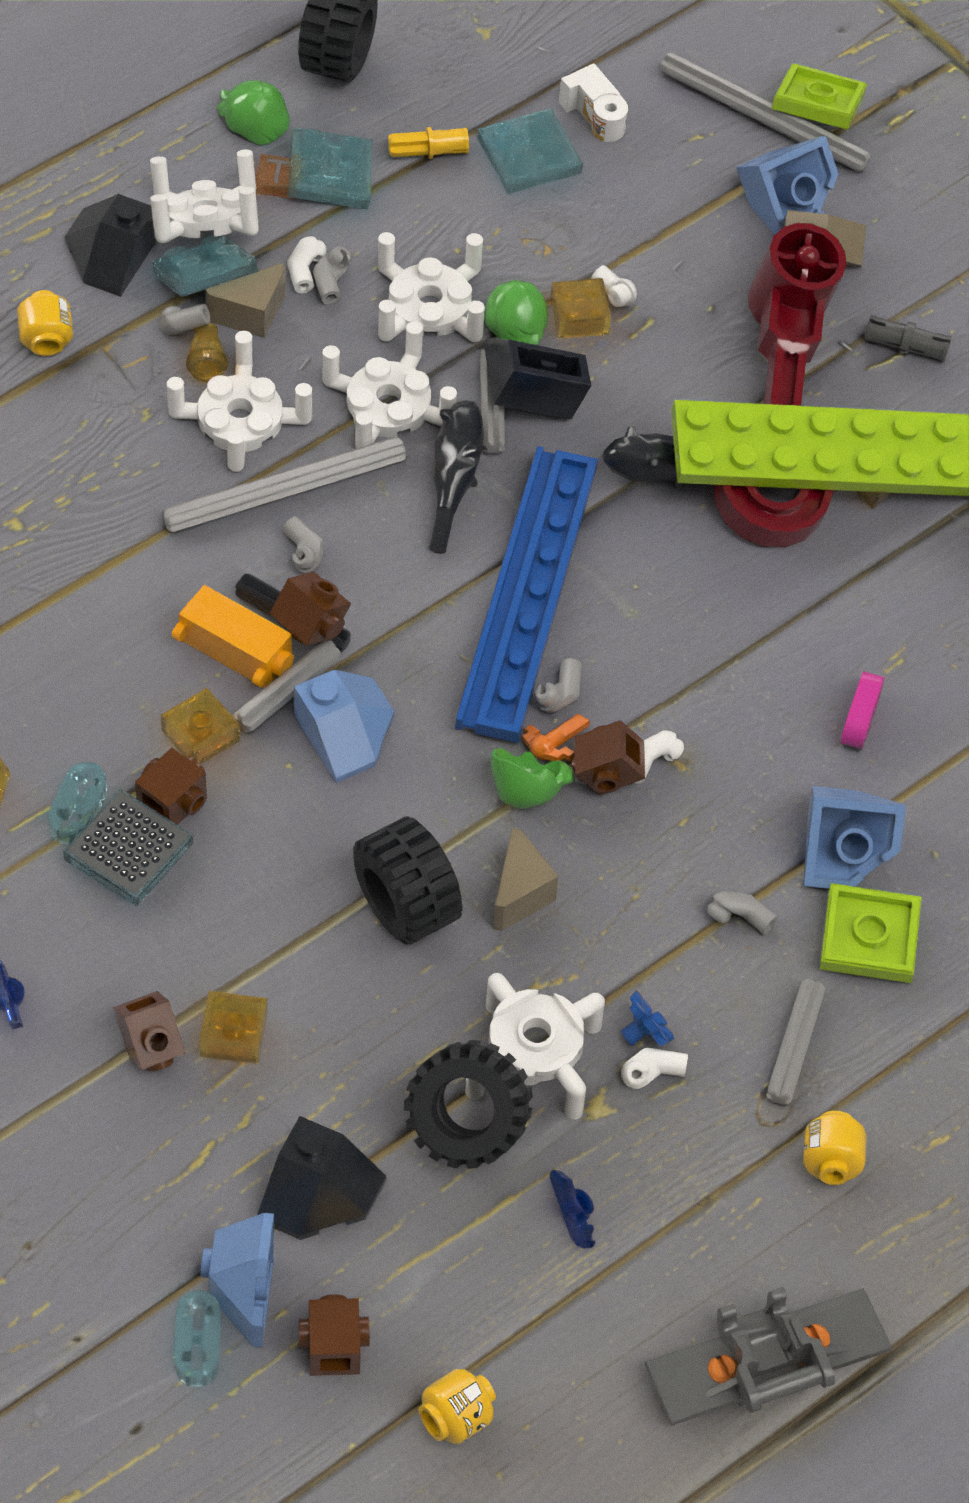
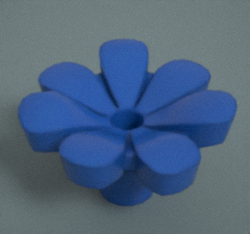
[621,990,675,1047]

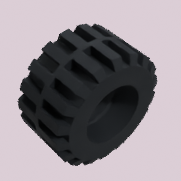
[298,0,378,83]
[353,816,463,945]
[404,1040,533,1169]

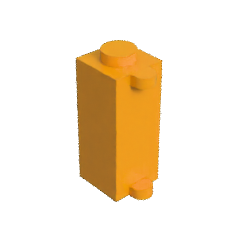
[171,585,294,688]

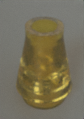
[186,322,228,383]

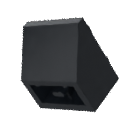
[483,338,592,419]

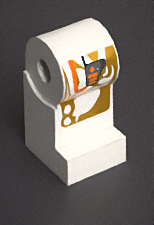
[558,63,628,142]

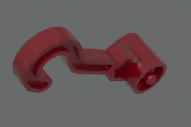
[714,223,847,548]

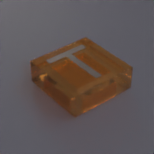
[255,154,301,199]

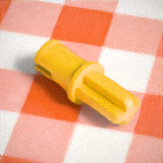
[388,127,469,159]

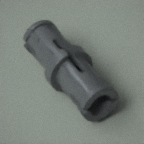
[864,315,952,362]

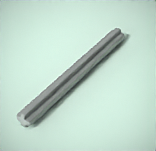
[660,52,870,173]
[163,437,406,533]

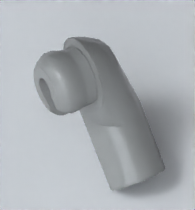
[313,246,352,305]
[160,304,210,336]
[282,516,324,573]
[534,658,582,713]
[707,890,779,935]

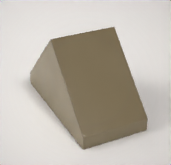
[205,263,285,338]
[493,828,558,931]

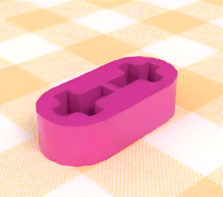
[840,671,885,750]

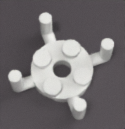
[150,150,259,244]
[378,232,485,343]
[322,321,457,449]
[167,331,312,472]
[465,973,605,1120]

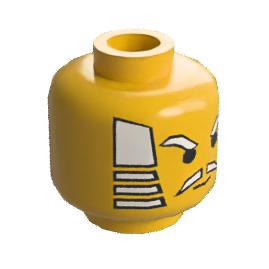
[17,290,73,356]
[803,1111,867,1185]
[419,1369,496,1444]

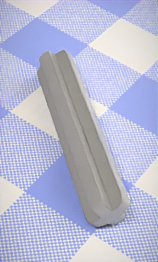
[480,349,505,454]
[233,640,341,733]
[766,979,825,1106]

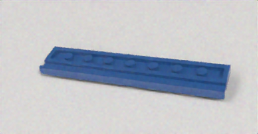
[455,446,598,743]

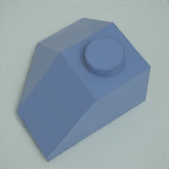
[736,136,839,235]
[294,669,394,783]
[803,786,906,889]
[201,1213,274,1347]

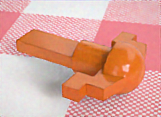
[522,713,590,761]

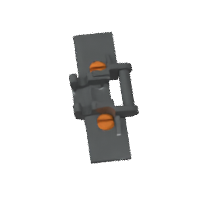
[645,1287,892,1426]

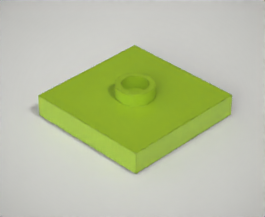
[772,63,868,130]
[819,883,922,983]

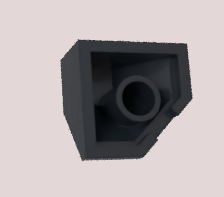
[65,194,156,297]
[257,1116,387,1240]

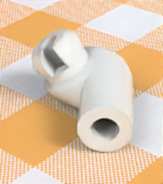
[287,236,327,294]
[591,265,637,307]
[635,730,684,784]
[621,1048,688,1089]

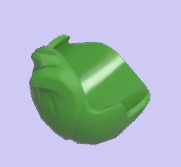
[217,80,290,145]
[485,280,548,345]
[491,748,574,809]

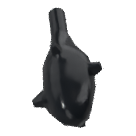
[429,400,484,554]
[602,426,684,489]

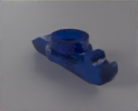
[0,959,25,1029]
[550,1170,595,1249]

